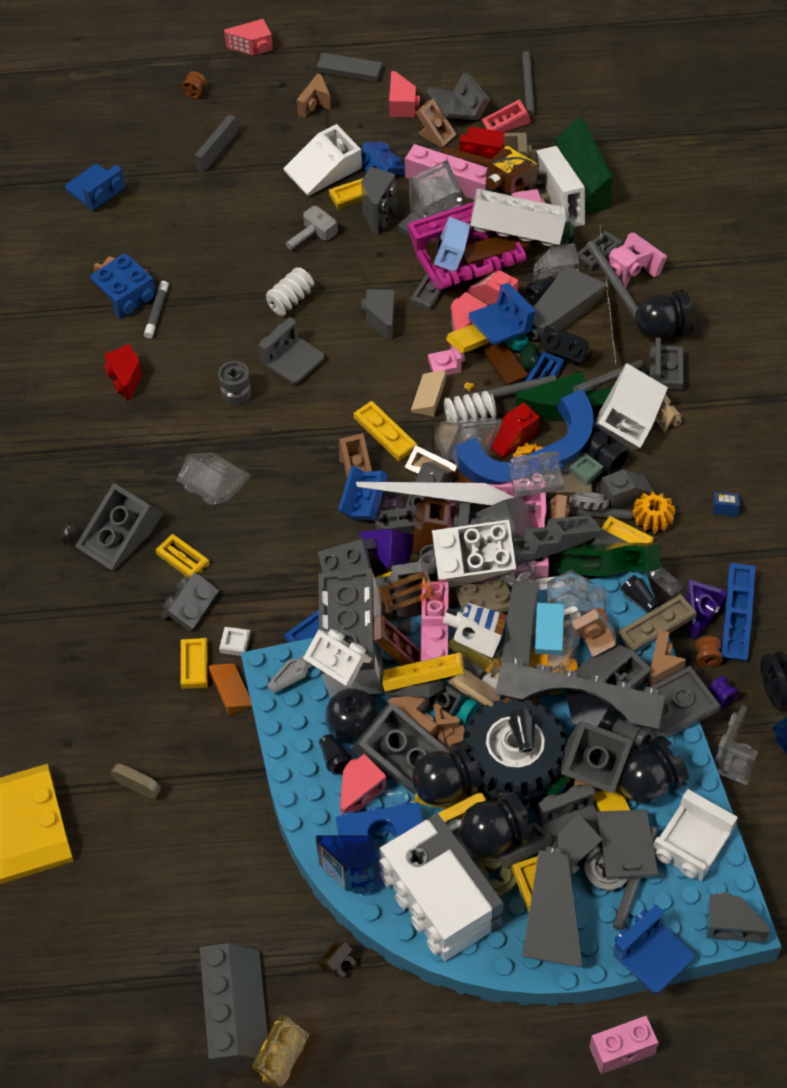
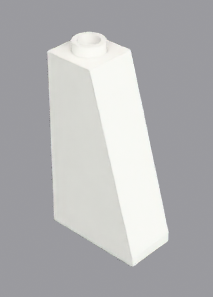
[536,146,585,229]

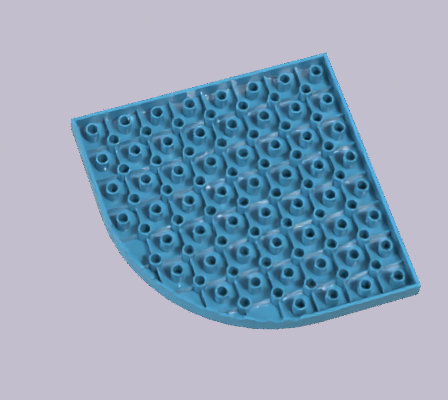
[241,571,781,1006]

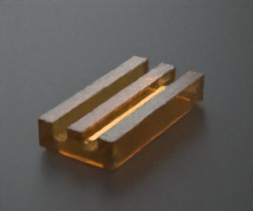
[378,571,435,613]

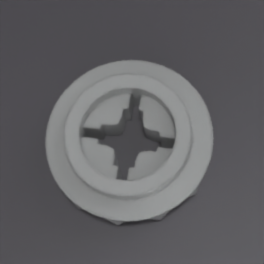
[569,492,609,510]
[584,848,629,892]

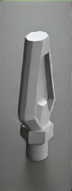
[267,653,312,694]

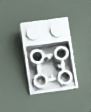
[284,124,362,196]
[593,363,668,450]
[432,520,516,587]

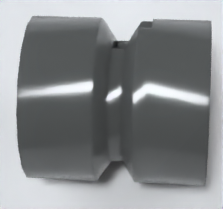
[218,361,252,405]

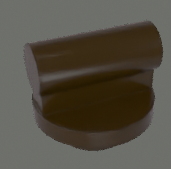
[426,237,442,264]

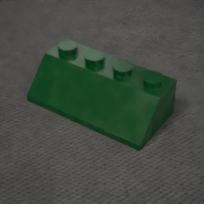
[555,117,613,215]

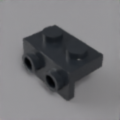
[539,325,592,364]

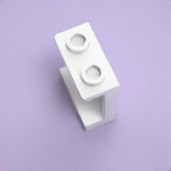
[653,789,738,882]

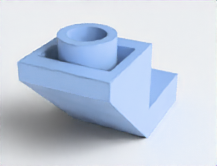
[434,216,470,271]

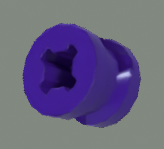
[708,676,740,709]

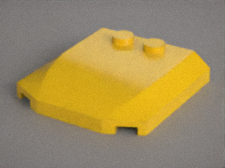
[0,764,74,884]

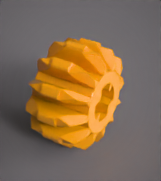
[632,491,675,534]

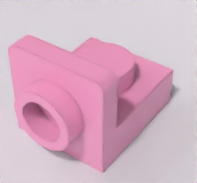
[428,345,465,375]

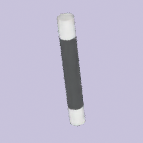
[144,281,169,339]

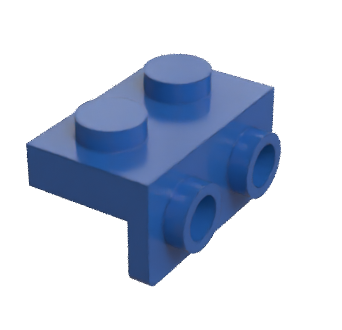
[361,141,405,176]
[338,466,388,521]

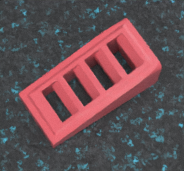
[482,99,531,132]

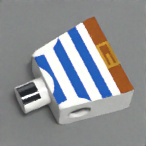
[442,603,507,658]

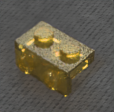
[252,1015,309,1087]

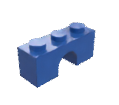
[336,802,423,859]

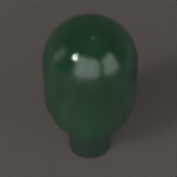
[559,221,575,251]
[520,341,539,371]

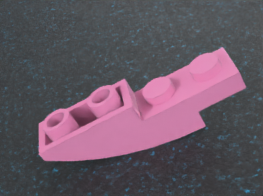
[421,582,448,661]

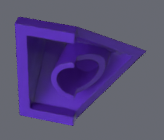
[359,530,414,570]
[685,579,727,640]

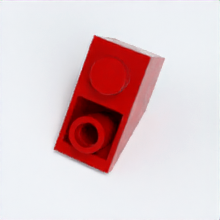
[103,344,142,401]

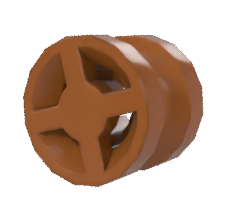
[181,71,207,99]
[695,636,723,667]

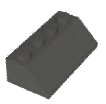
[200,943,271,1071]

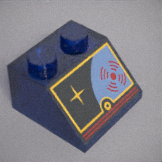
[316,835,376,894]

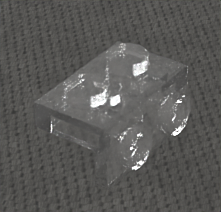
[508,451,565,497]

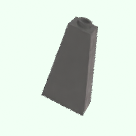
[526,266,606,342]
[522,847,582,967]

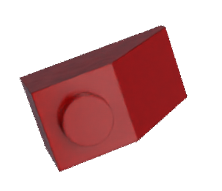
[487,403,540,460]

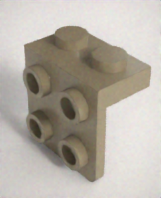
[454,578,511,613]

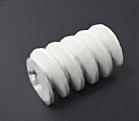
[266,267,315,317]
[444,391,496,427]

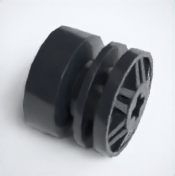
[760,651,787,709]

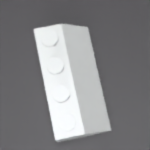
[470,189,566,246]

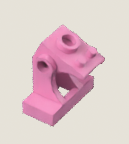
[607,232,667,288]

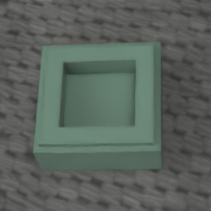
[568,453,604,486]

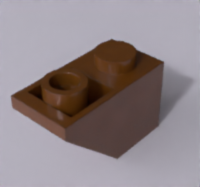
[412,497,450,554]

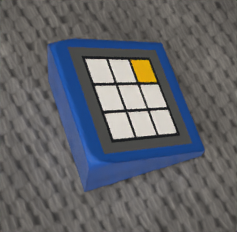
[713,492,740,516]

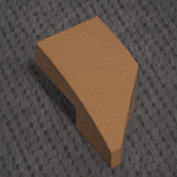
[434,704,465,751]

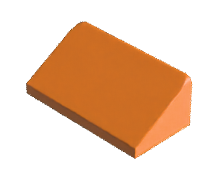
[209,664,252,716]

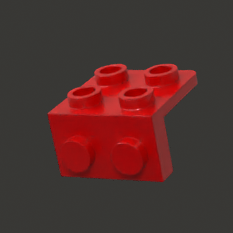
[459,127,507,159]

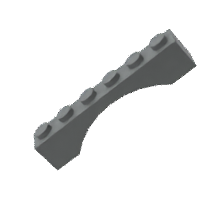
[495,658,666,731]

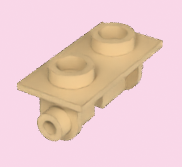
[655,394,682,432]

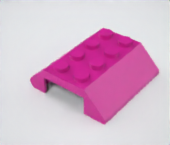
[408,202,526,289]

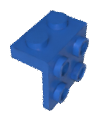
[65,164,126,211]
[90,254,156,319]
[468,283,536,345]
[613,904,694,994]

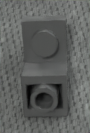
[429,654,487,716]

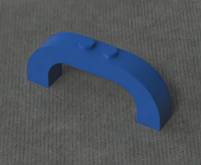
[451,389,593,485]

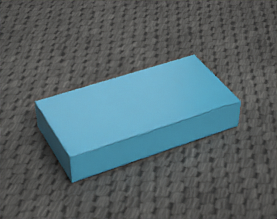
[535,603,564,655]

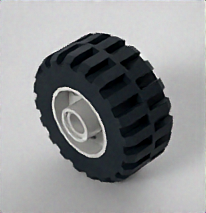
[462,698,567,806]

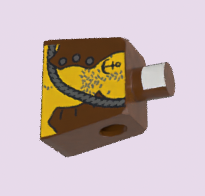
[486,145,539,194]

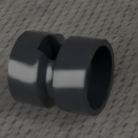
[583,430,629,475]

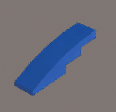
[721,563,756,661]

